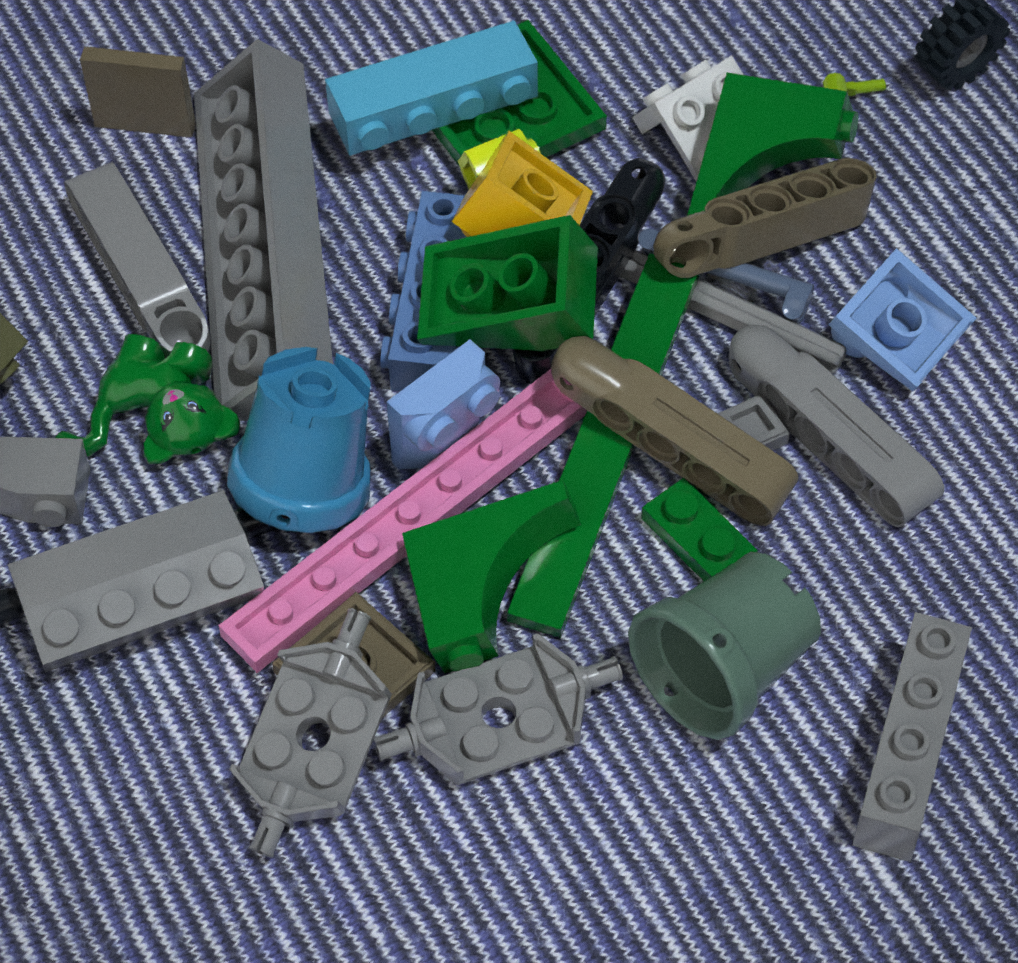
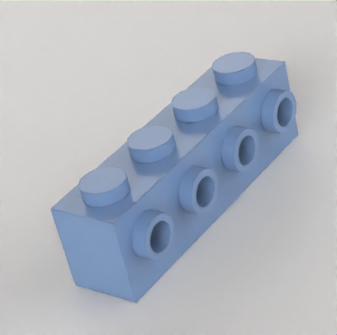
[380,191,466,391]

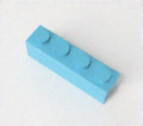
[325,20,538,156]

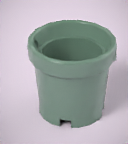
[628,552,821,740]

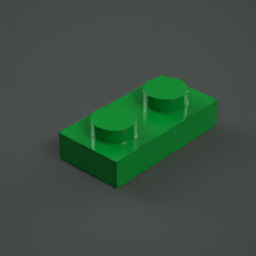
[641,477,758,581]

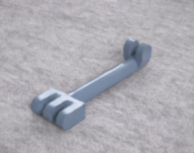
[638,229,814,324]

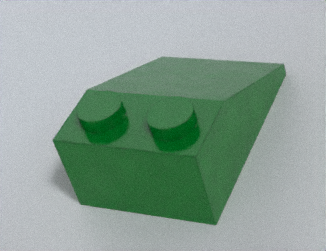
[417,215,598,351]

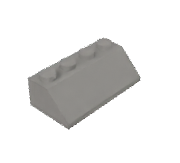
[7,490,264,672]

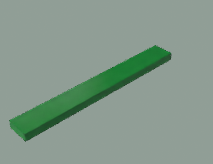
[507,253,699,638]

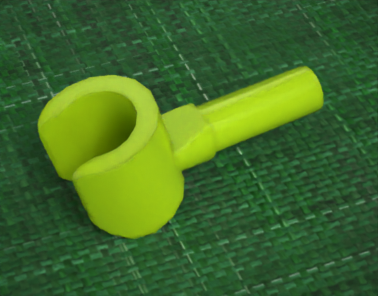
[823,73,886,96]

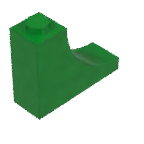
[687,72,859,216]
[402,480,581,673]

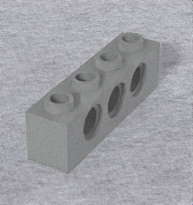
[852,612,972,862]

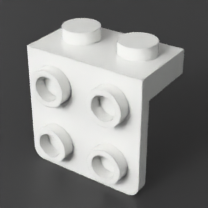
[632,55,743,182]

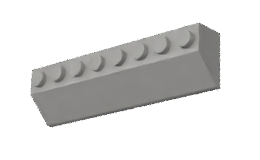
[194,39,333,421]

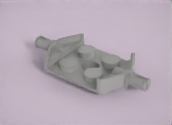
[229,608,392,858]
[373,633,623,785]

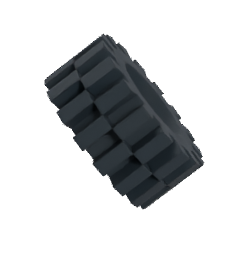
[914,0,1010,91]

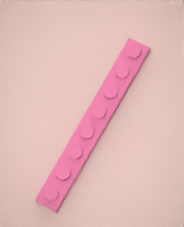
[218,369,587,673]

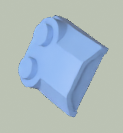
[828,248,977,391]
[387,339,500,469]

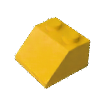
[452,131,593,237]

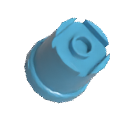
[227,347,371,533]

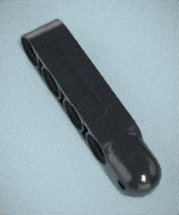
[512,158,665,384]

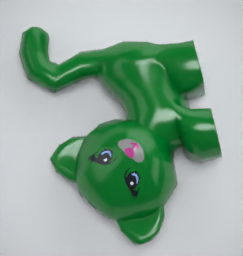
[55,334,240,465]

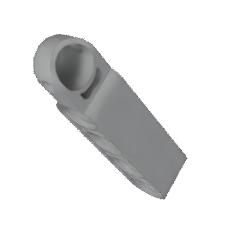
[64,162,211,358]
[728,325,944,527]

